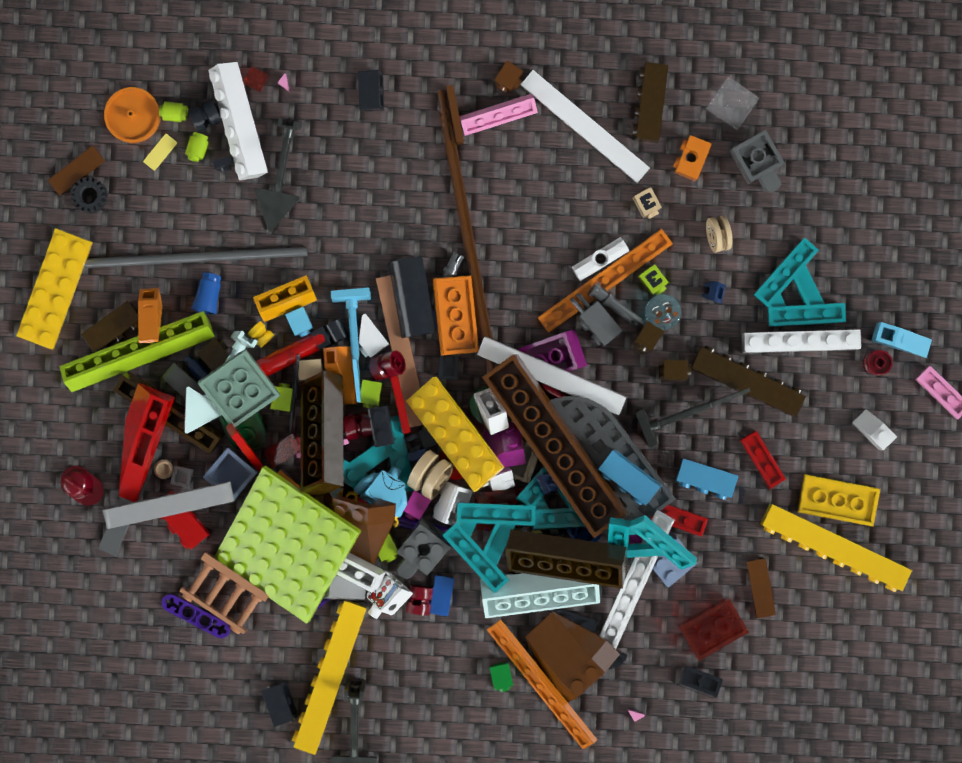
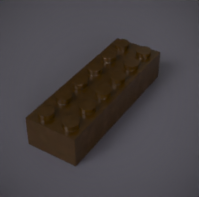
[301,371,344,496]
[506,530,627,589]

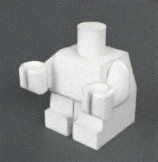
[483,467,515,491]

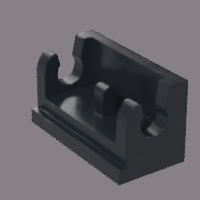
[358,70,385,112]
[677,666,723,699]
[261,680,299,727]

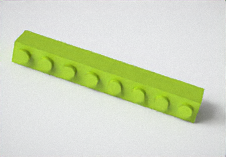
[59,311,215,392]

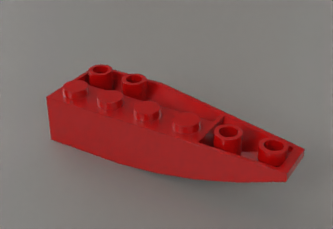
[119,383,175,502]

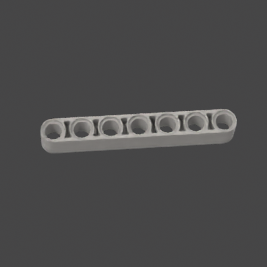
[102,481,235,529]

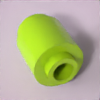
[159,101,188,122]
[185,132,209,162]

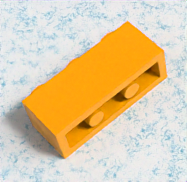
[253,275,317,322]

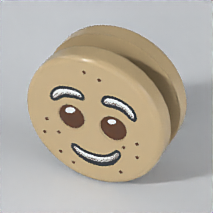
[706,215,732,253]

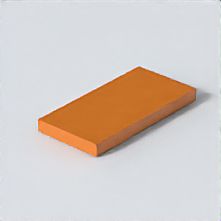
[433,276,479,356]

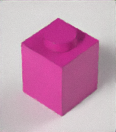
[404,490,431,521]

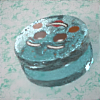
[645,294,681,330]

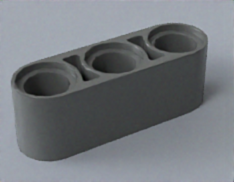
[161,362,205,399]

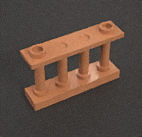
[180,551,269,634]

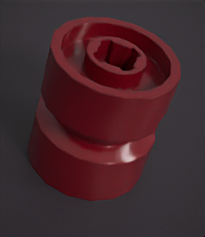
[369,350,406,380]
[863,350,893,376]
[343,411,373,440]
[406,585,433,616]

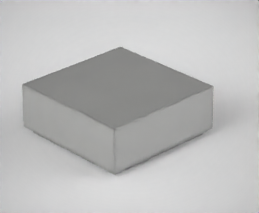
[170,465,194,488]

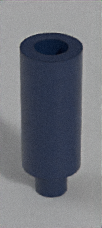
[184,355,210,381]

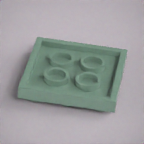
[198,348,280,427]

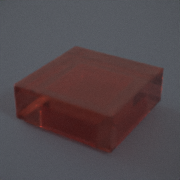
[243,66,269,93]

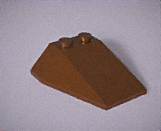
[323,488,396,565]
[525,611,620,702]

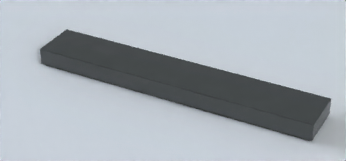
[98,448,162,556]

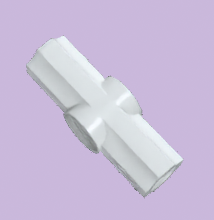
[571,237,629,281]

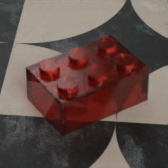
[677,597,749,661]

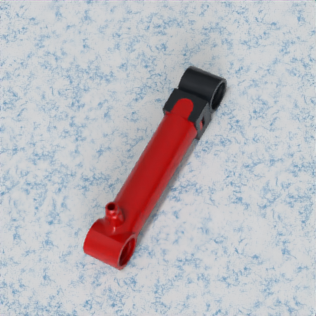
[256,319,349,377]

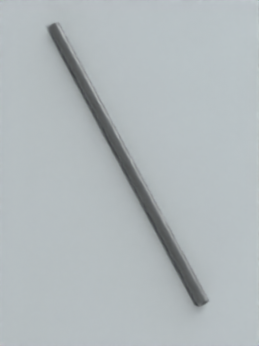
[39,247,308,269]

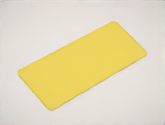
[143,134,177,171]

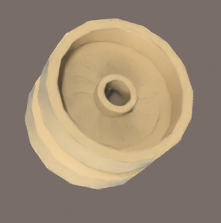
[407,450,454,500]

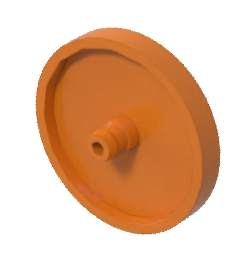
[104,87,161,143]

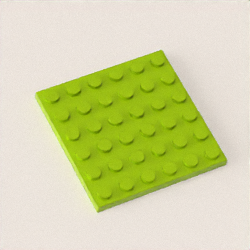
[214,466,362,624]

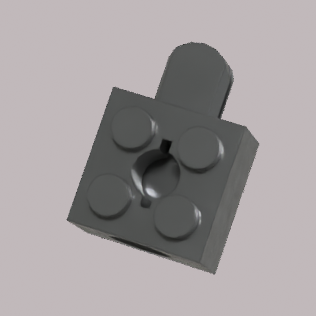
[729,130,784,193]
[570,292,623,347]
[397,516,451,579]

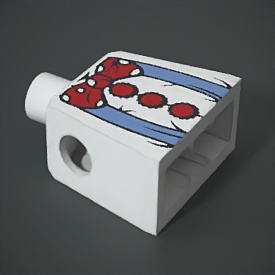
[366,570,413,619]

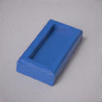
[430,575,454,616]

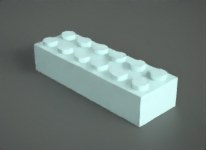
[480,573,600,618]

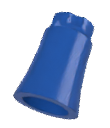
[190,272,221,315]

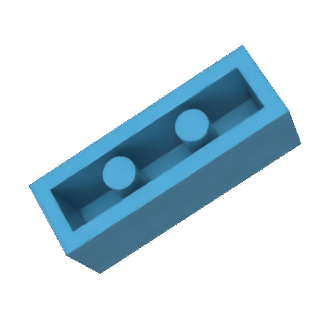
[599,449,662,505]
[675,458,738,500]

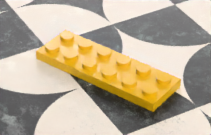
[16,228,93,350]
[406,377,505,492]

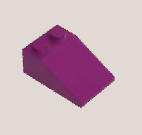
[517,330,587,382]
[480,421,526,467]

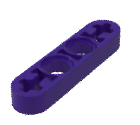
[162,594,231,638]

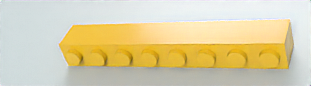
[760,504,912,592]
[292,600,367,755]

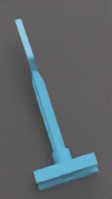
[331,288,371,402]

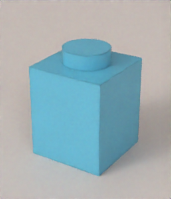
[285,307,314,338]

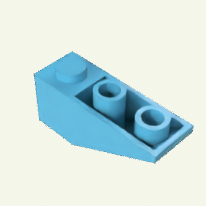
[871,322,932,358]

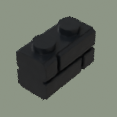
[368,406,396,448]

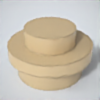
[154,460,173,479]

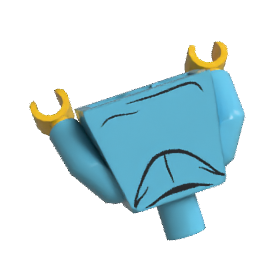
[346,466,407,527]

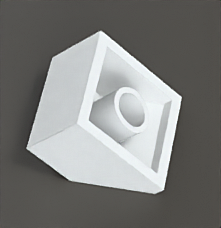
[433,481,473,525]

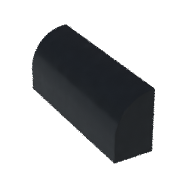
[388,256,436,338]

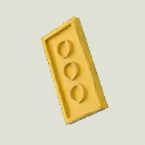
[797,474,880,526]

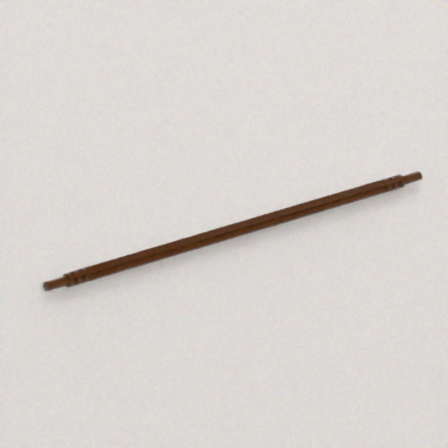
[437,90,498,372]

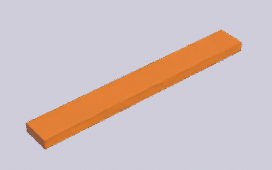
[538,229,673,333]
[487,619,597,749]

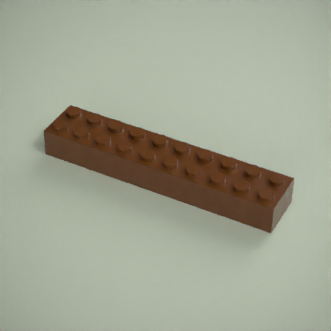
[482,354,629,538]

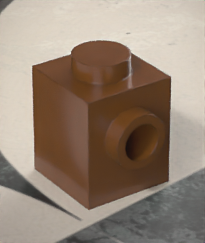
[494,61,523,93]

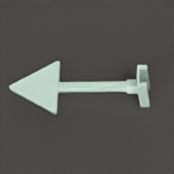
[184,331,258,433]

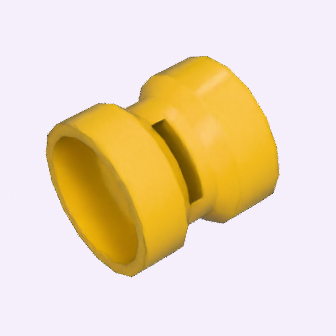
[248,321,274,348]

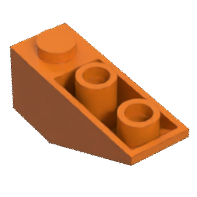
[138,288,163,343]
[323,346,357,405]

